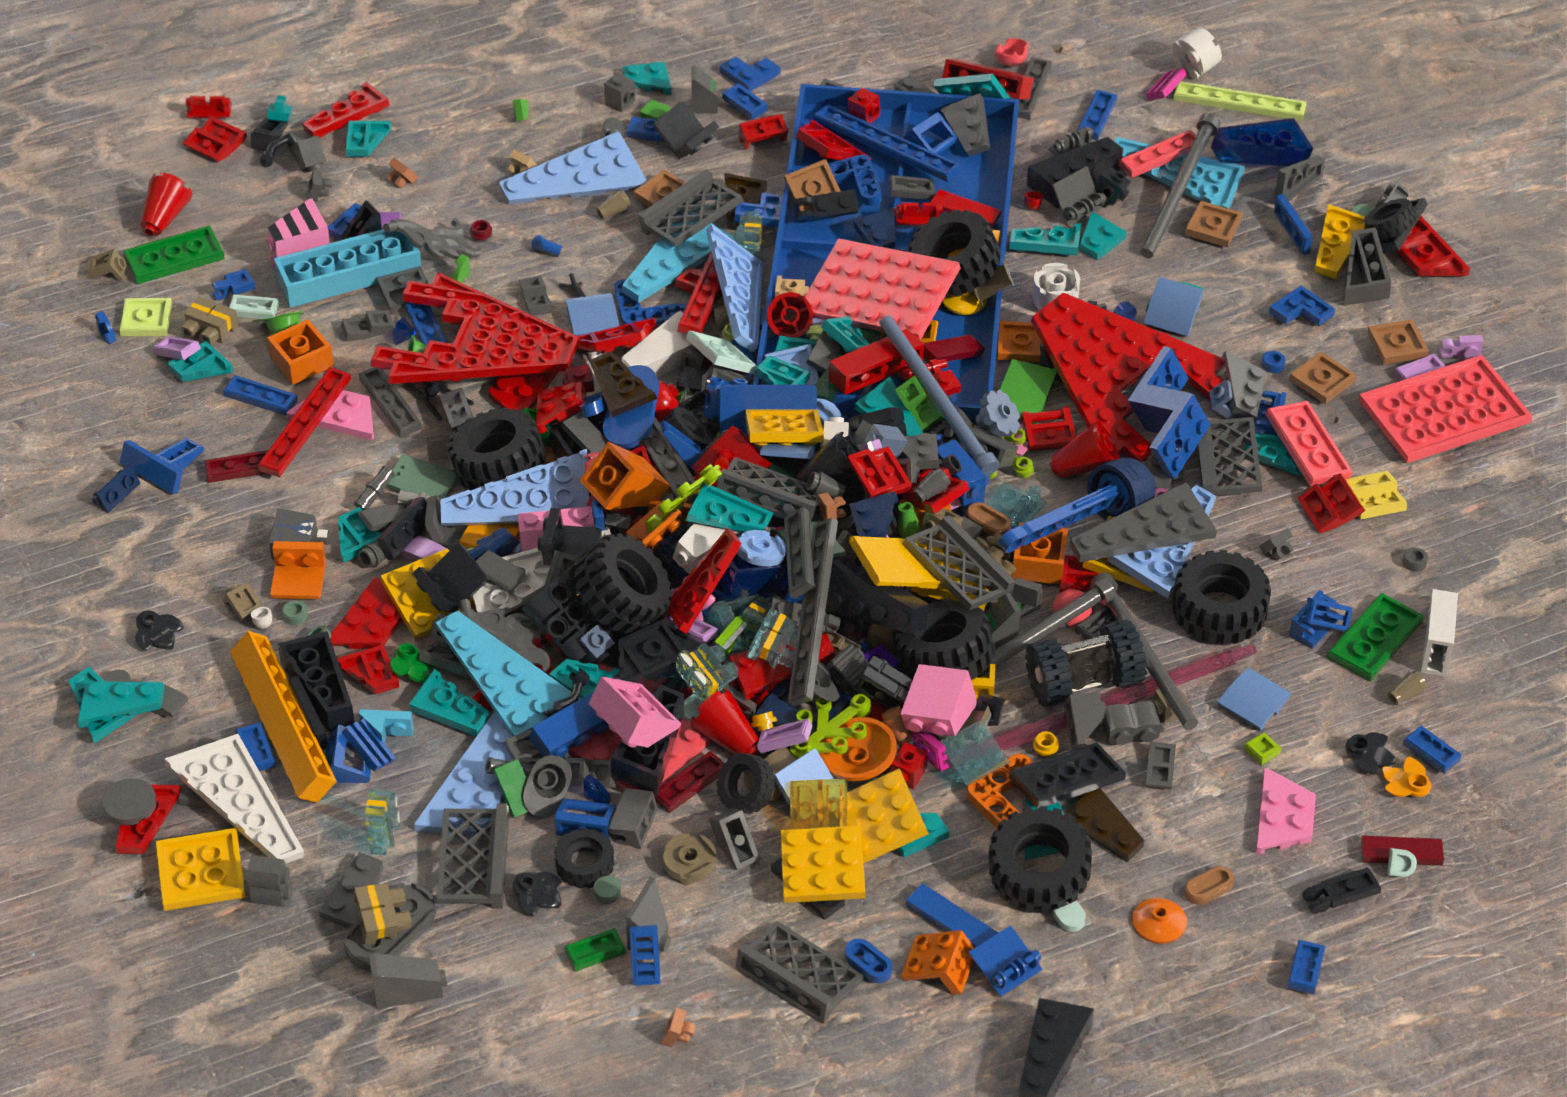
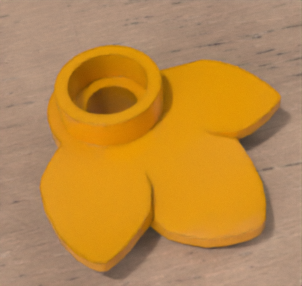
[1382,757,1431,797]

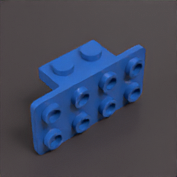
[720,385,817,443]

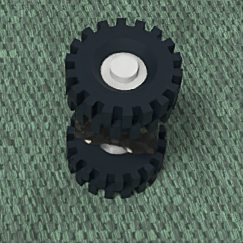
[1025,619,1147,707]

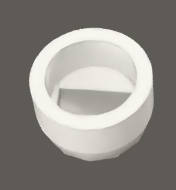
[251,607,272,629]

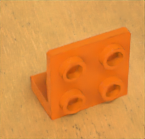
[626,500,683,554]
[270,541,326,599]
[901,930,975,995]

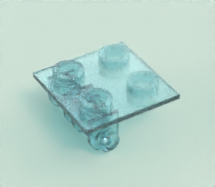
[986,482,1046,527]
[705,594,759,641]
[940,719,1010,786]

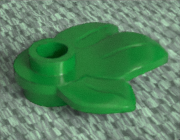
[390,643,436,682]

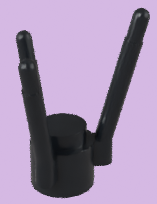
[415,380,474,421]

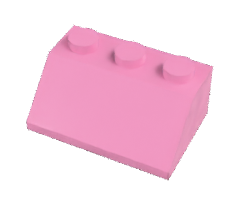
[518,506,594,552]
[589,677,681,747]

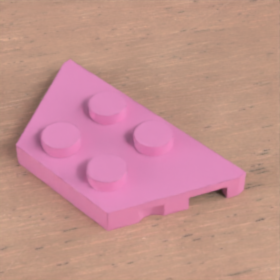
[287,390,374,440]
[1256,768,1316,854]

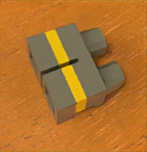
[181,296,239,345]
[353,883,412,946]

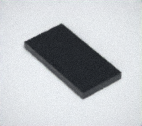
[1009,742,1126,809]

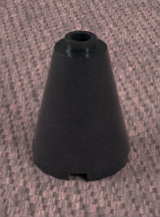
[795,432,860,483]

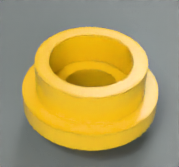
[751,711,777,731]
[1033,732,1059,756]

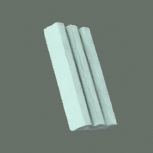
[229,295,279,319]

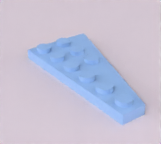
[499,131,647,204]
[706,224,763,352]
[441,449,589,526]
[1108,485,1216,599]
[414,711,512,839]

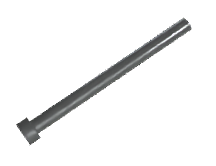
[1140,113,1221,258]
[1090,573,1198,730]
[977,577,1116,678]

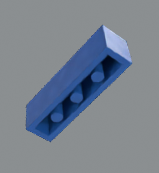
[529,678,619,758]

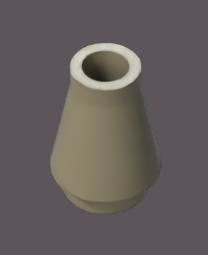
[596,190,631,219]
[1388,671,1427,705]

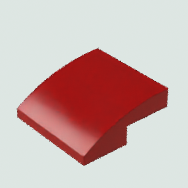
[183,116,248,162]
[847,446,912,498]
[899,467,970,514]
[1297,473,1366,533]

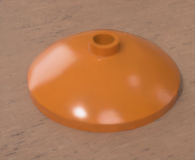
[819,717,897,781]

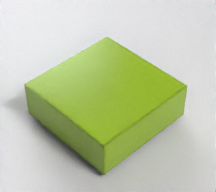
[1244,732,1282,766]

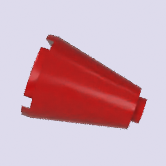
[140,172,193,237]
[1050,421,1120,478]
[690,688,759,756]

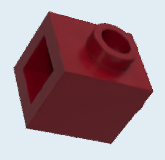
[562,364,594,397]

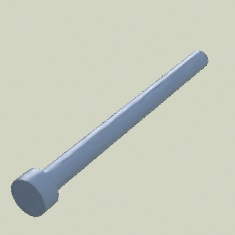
[879,315,1000,477]

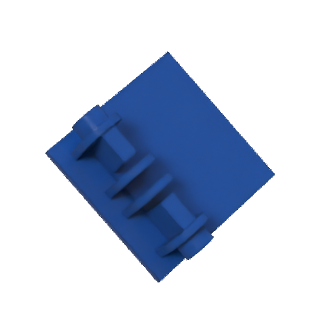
[968,925,1043,997]

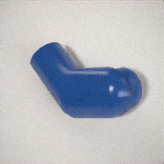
[531,235,562,256]

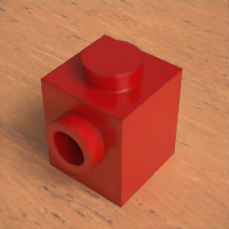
[848,88,880,124]
[890,742,928,790]

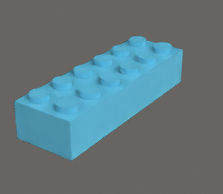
[274,229,422,308]

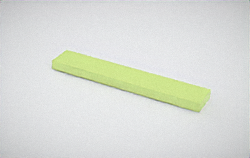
[1174,81,1307,121]

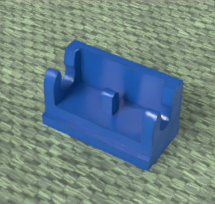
[1254,391,1287,435]
[1289,590,1340,649]

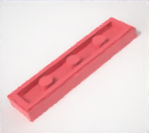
[1118,130,1196,178]

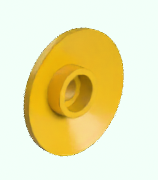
[942,291,987,315]

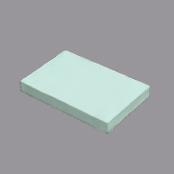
[686,331,757,374]

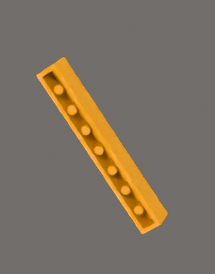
[230,631,337,803]

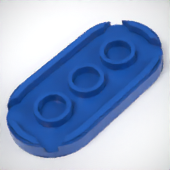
[603,365,659,449]

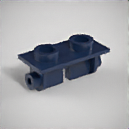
[92,464,141,513]

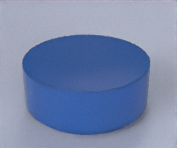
[1261,351,1285,373]

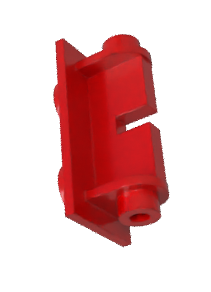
[185,95,232,118]
[893,202,942,225]

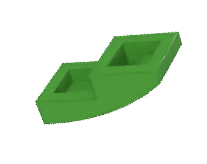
[895,376,944,432]

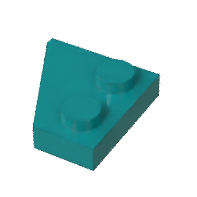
[346,121,392,157]
[1080,212,1127,260]
[821,316,869,353]
[168,341,234,382]
[757,355,810,385]
[338,507,382,563]

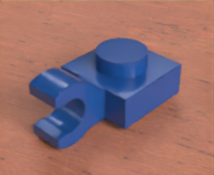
[212,269,255,300]

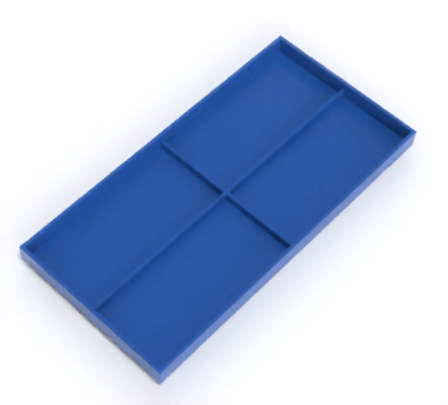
[753,84,1019,426]

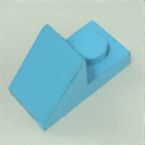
[359,709,414,744]

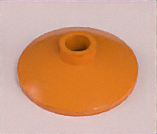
[1132,898,1187,944]

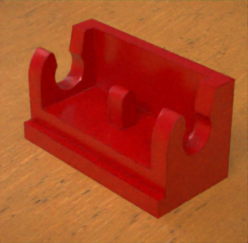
[738,114,788,150]

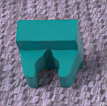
[267,95,292,122]

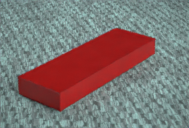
[930,189,1001,229]

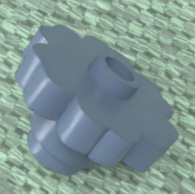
[976,390,1020,438]

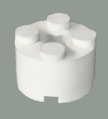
[1172,27,1222,79]
[1032,263,1080,311]

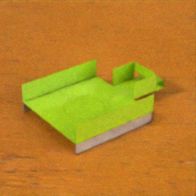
[711,615,748,668]

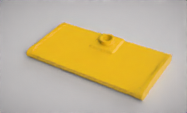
[849,536,985,589]

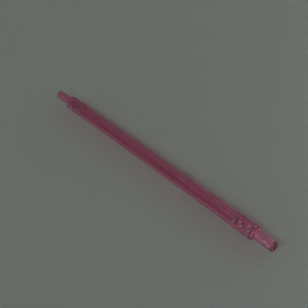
[937,644,1257,772]

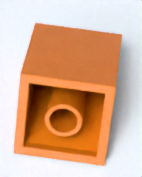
[579,442,671,510]

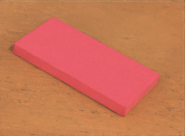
[1265,401,1353,486]

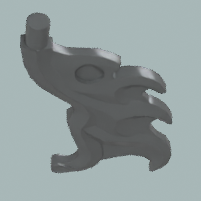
[383,218,482,260]
[459,599,550,673]

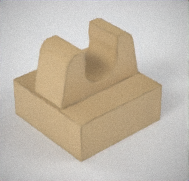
[509,149,538,174]

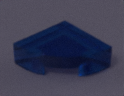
[392,317,416,345]
[583,774,611,804]

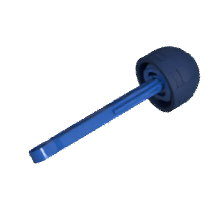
[998,458,1156,553]

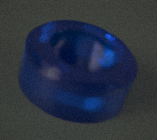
[1113,301,1137,321]

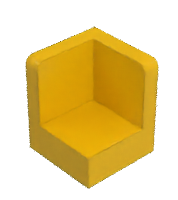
[971,664,995,699]

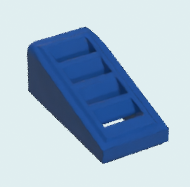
[660,420,703,470]
[155,438,204,470]
[629,925,661,986]

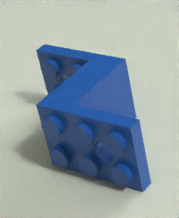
[1128,346,1211,479]

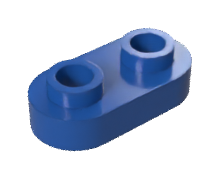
[845,938,893,983]

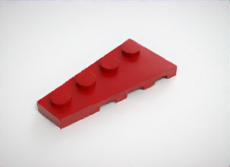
[302,82,390,138]
[667,528,742,634]

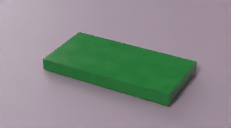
[123,225,225,285]
[1327,593,1424,682]

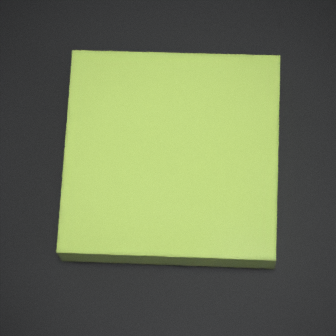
[120,298,172,336]

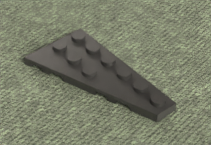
[1070,482,1217,562]

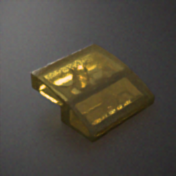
[790,779,847,830]

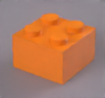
[267,319,334,385]
[1012,523,1068,585]

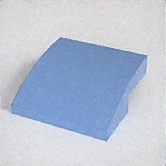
[1144,277,1204,336]
[566,293,619,336]
[760,442,821,460]
[1218,668,1292,731]

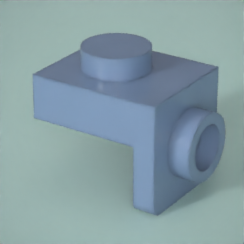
[1209,380,1238,419]
[580,625,615,664]

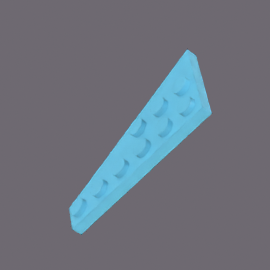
[1114,137,1245,209]
[622,211,734,303]
[436,611,581,737]

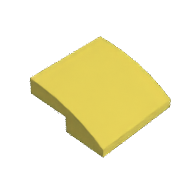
[1346,471,1407,519]

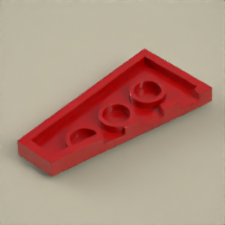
[729,633,835,700]

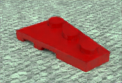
[116,784,182,854]

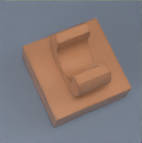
[387,157,418,188]
[818,492,846,521]
[661,1007,696,1047]

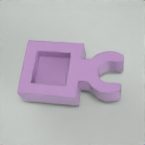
[1440,335,1484,359]

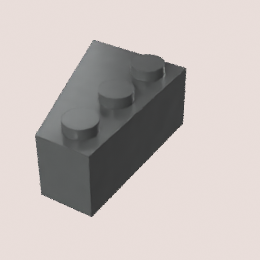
[1344,228,1391,306]

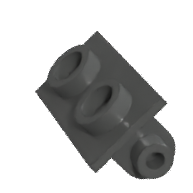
[1375,178,1409,207]

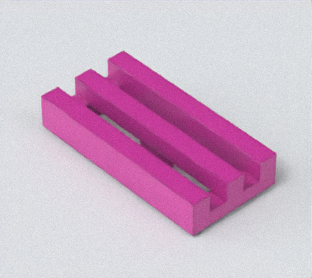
[1146,68,1186,101]
[911,731,949,771]

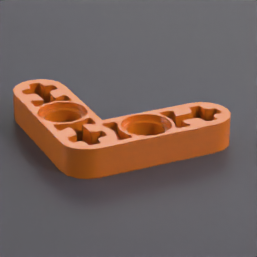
[967,754,1032,829]

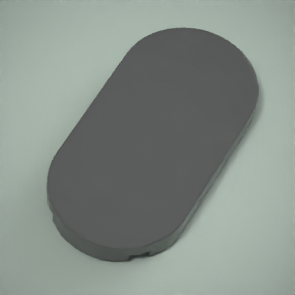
[344,883,436,970]

